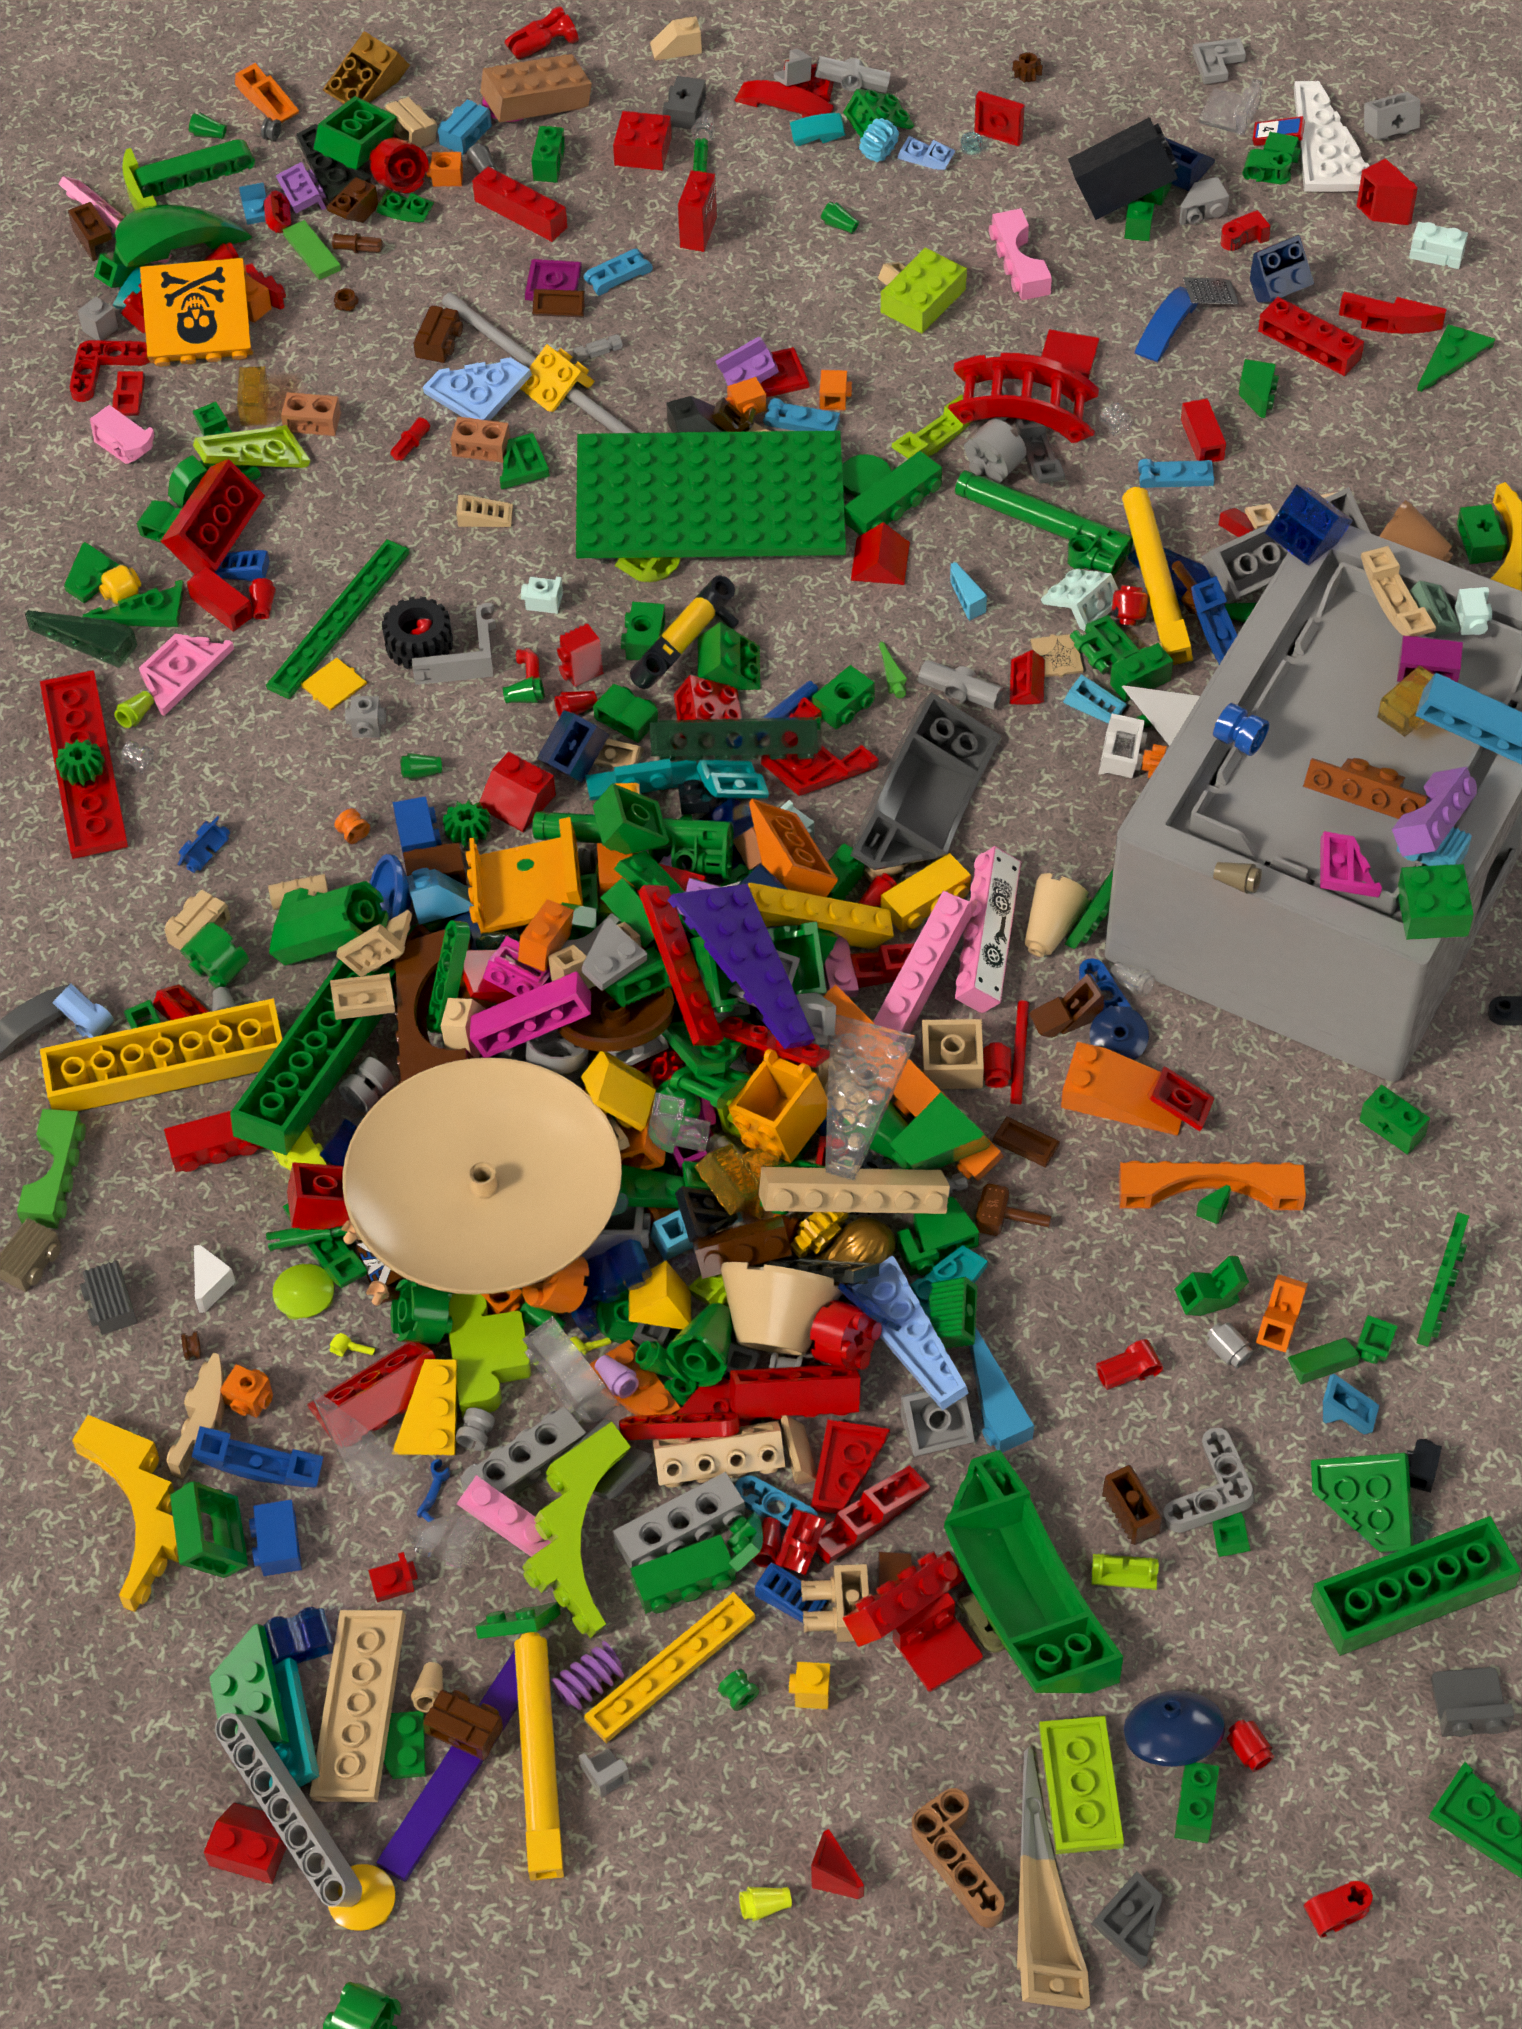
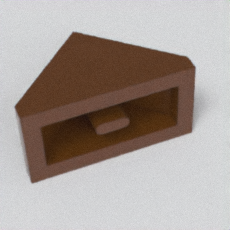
[1061,974,1105,1034]

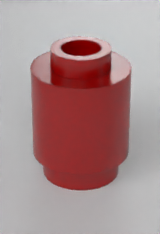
[983,1042,1011,1088]
[1226,1719,1274,1772]

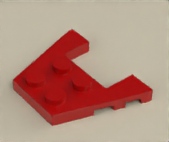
[761,697,879,796]

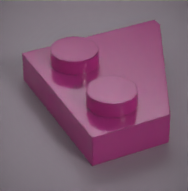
[1320,831,1382,898]

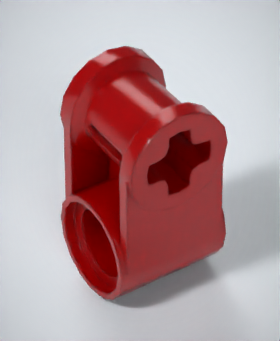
[1303,1880,1373,1938]

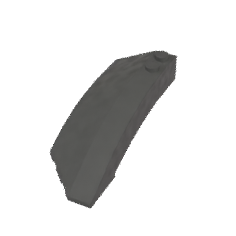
[850,692,1001,870]

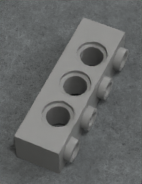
[460,1406,587,1499]
[613,1472,745,1568]

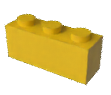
[881,853,971,932]

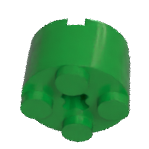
[180,922,250,988]
[390,1279,453,1344]
[323,1981,401,2029]

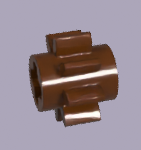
[1012,52,1043,83]

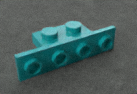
[585,759,700,801]

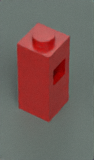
[1181,398,1226,462]
[186,567,253,632]

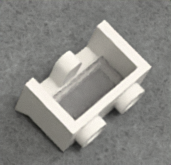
[1098,713,1147,778]

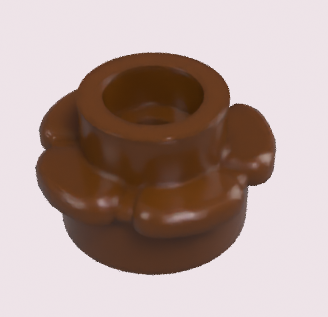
[334,288,359,311]

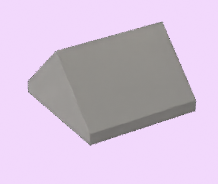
[901,1390,975,1457]

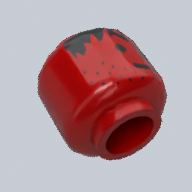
[1111,585,1148,626]

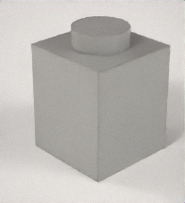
[78,296,118,341]

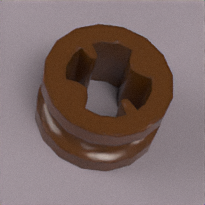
[181,1331,202,1361]

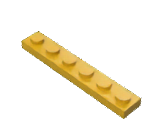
[584,1592,755,1744]

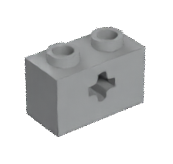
[1364,92,1420,140]

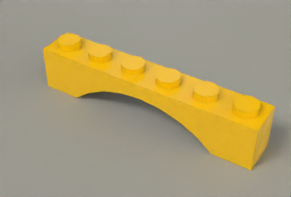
[748,883,894,949]

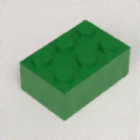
[314,96,397,170]

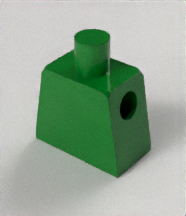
[913,1197,980,1261]

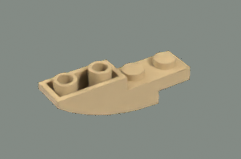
[166,1353,225,1479]

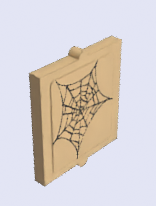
[1030,634,1084,677]

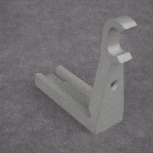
[412,603,496,685]

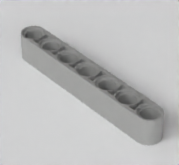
[215,1713,362,1907]

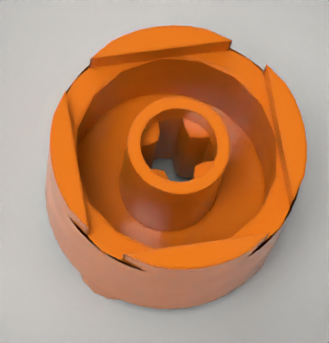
[522,1255,589,1314]

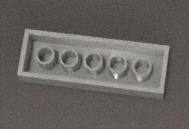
[1201,487,1370,604]

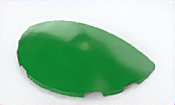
[114,204,252,268]

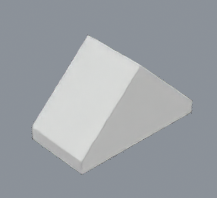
[194,1245,235,1313]

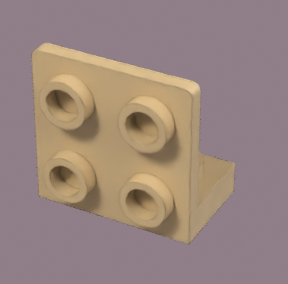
[336,910,412,977]

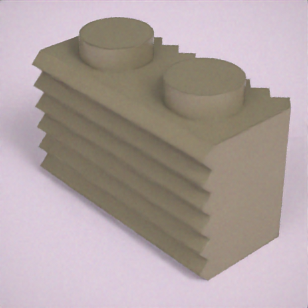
[0,1218,61,1292]

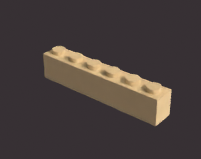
[758,1167,950,1214]

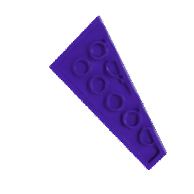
[667,884,815,1049]

